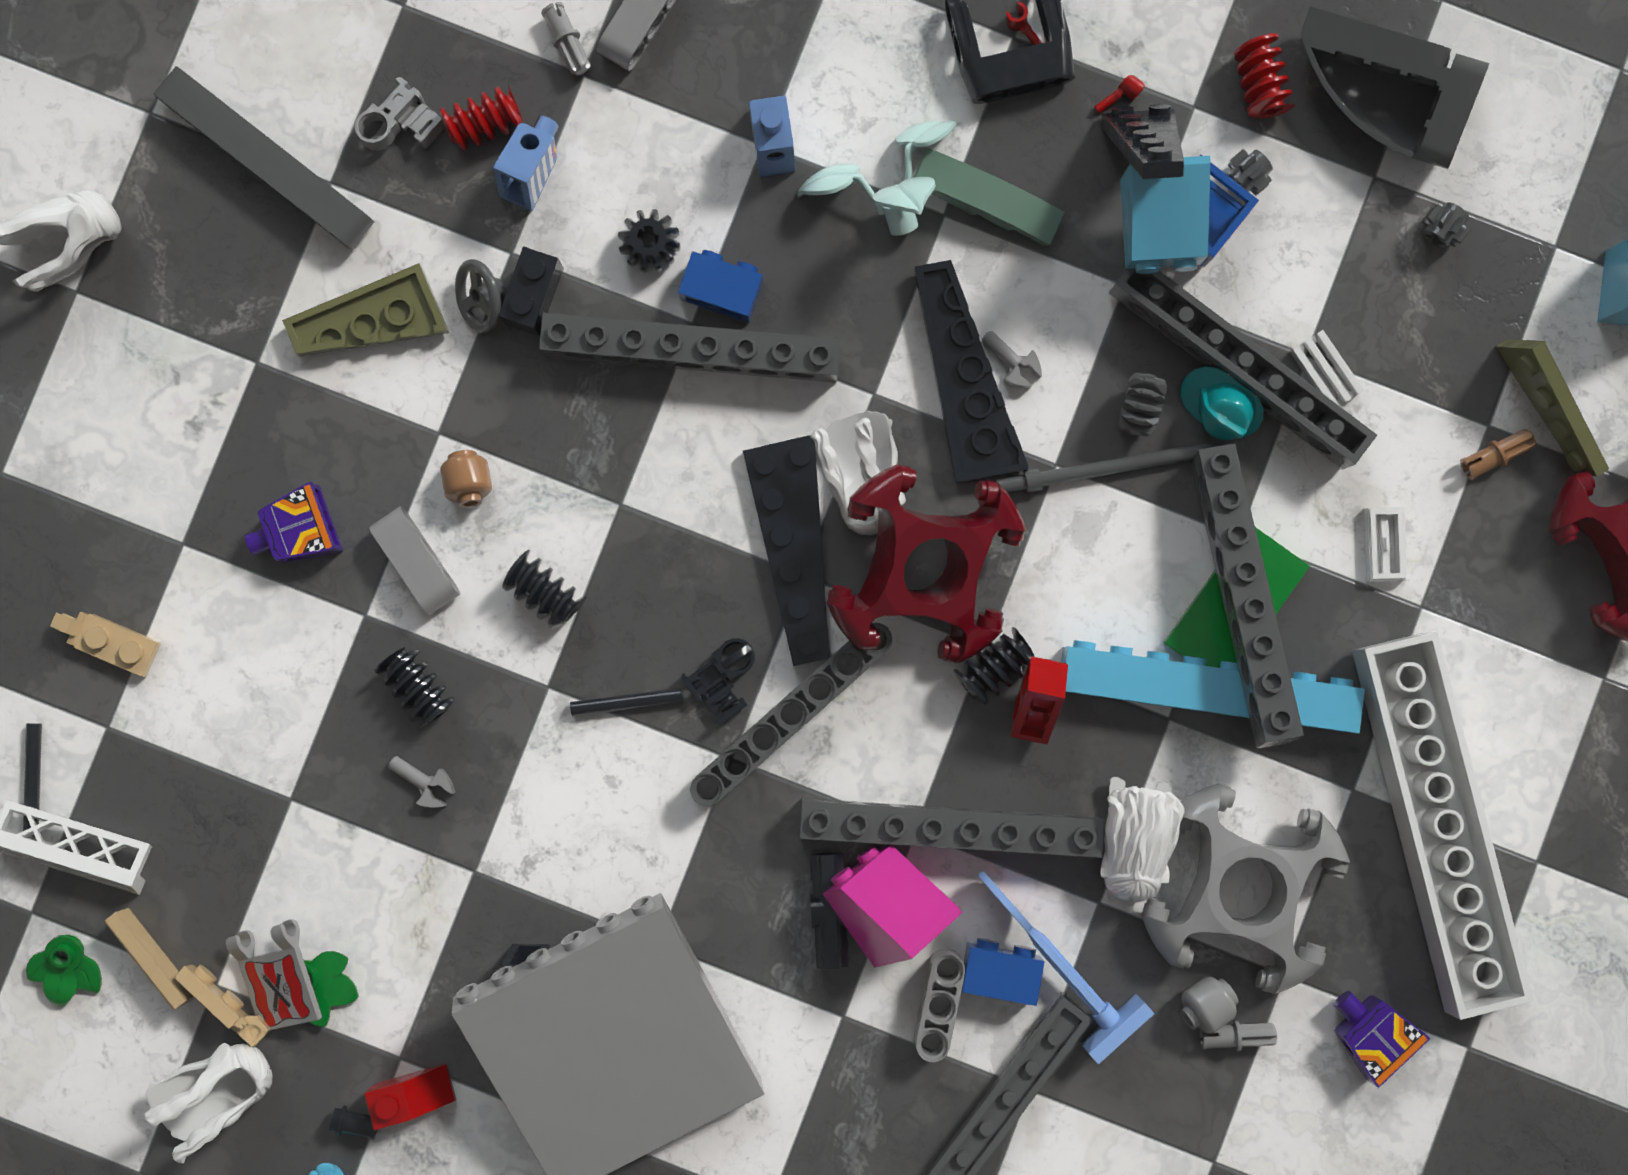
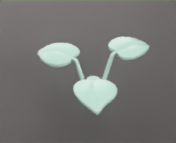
[797,121,956,236]

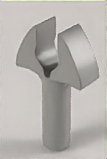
[982,331,1042,389]
[388,756,455,808]

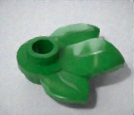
[26,935,102,1007]
[304,951,359,1027]

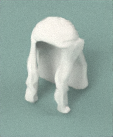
[0,190,122,292]
[811,410,906,535]
[1101,777,1185,902]
[143,1043,273,1164]

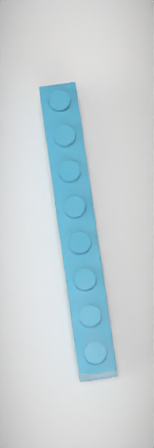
[1061,640,1365,733]

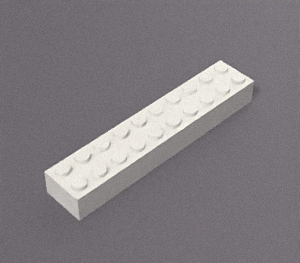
[1352,631,1534,1020]

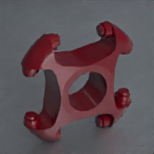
[826,464,1027,663]
[1549,472,1628,642]

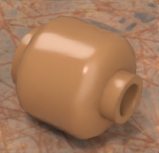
[440,450,492,508]

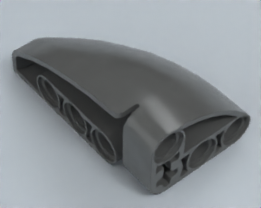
[1301,6,1490,169]

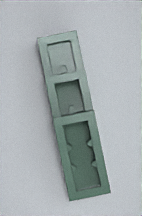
[913,148,1064,246]

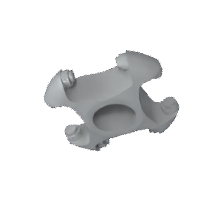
[1141,783,1350,994]

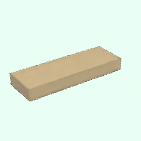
[105,908,194,1009]

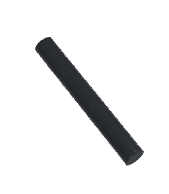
[570,688,683,717]
[23,723,42,836]

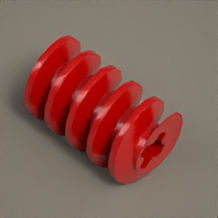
[1234,33,1295,119]
[439,84,523,151]

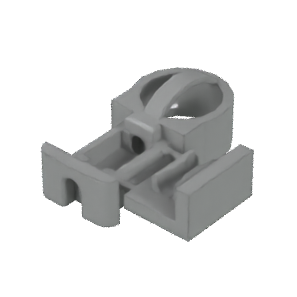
[355,77,446,151]

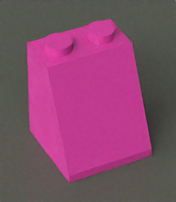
[823,844,962,968]

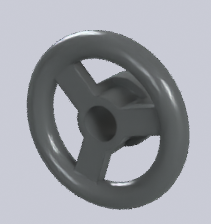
[455,259,506,333]

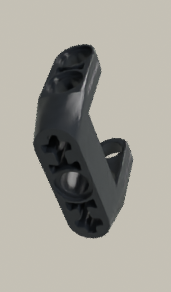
[945,0,1075,104]

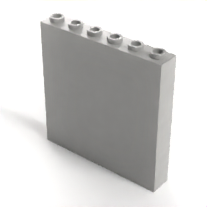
[452,893,765,1175]

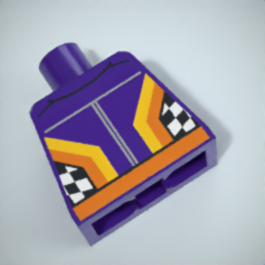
[245,482,343,563]
[1333,991,1430,1088]

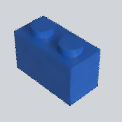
[678,250,763,323]
[962,938,1045,1006]

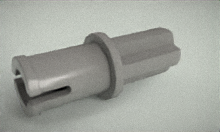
[541,2,590,76]
[1199,1021,1277,1051]

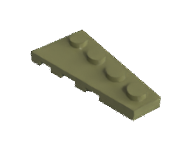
[282,263,450,357]
[1495,339,1609,477]

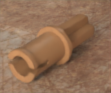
[1460,429,1537,480]

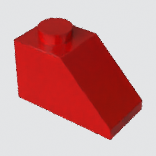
[364,1063,457,1130]

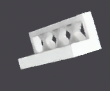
[0,800,152,895]

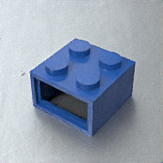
[1200,154,1259,267]

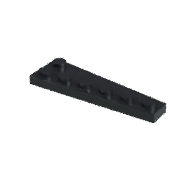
[1101,104,1184,179]
[914,260,1029,484]
[743,435,829,666]

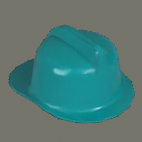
[1180,366,1264,440]

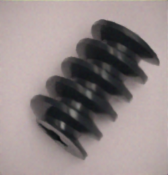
[502,549,587,629]
[953,627,1035,705]
[374,647,455,730]

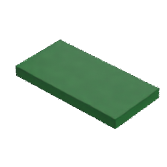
[1163,527,1310,668]

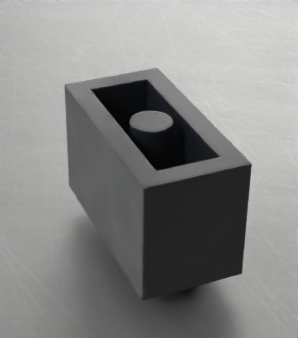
[498,246,564,336]

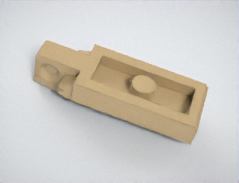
[50,612,161,677]
[175,965,271,1047]

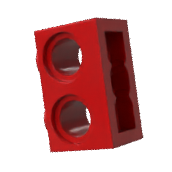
[1011,656,1068,745]

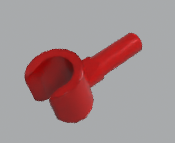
[1006,2,1043,45]
[1094,75,1145,114]

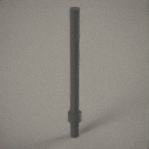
[995,442,1214,493]

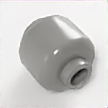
[1180,977,1239,1034]

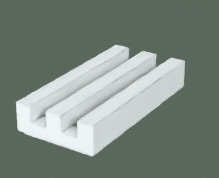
[1290,330,1364,406]
[1364,507,1407,582]

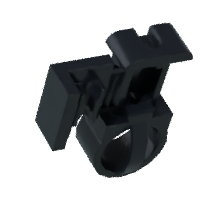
[682,638,755,725]

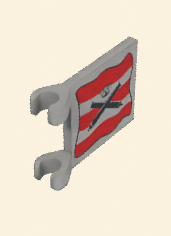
[226,919,322,1030]

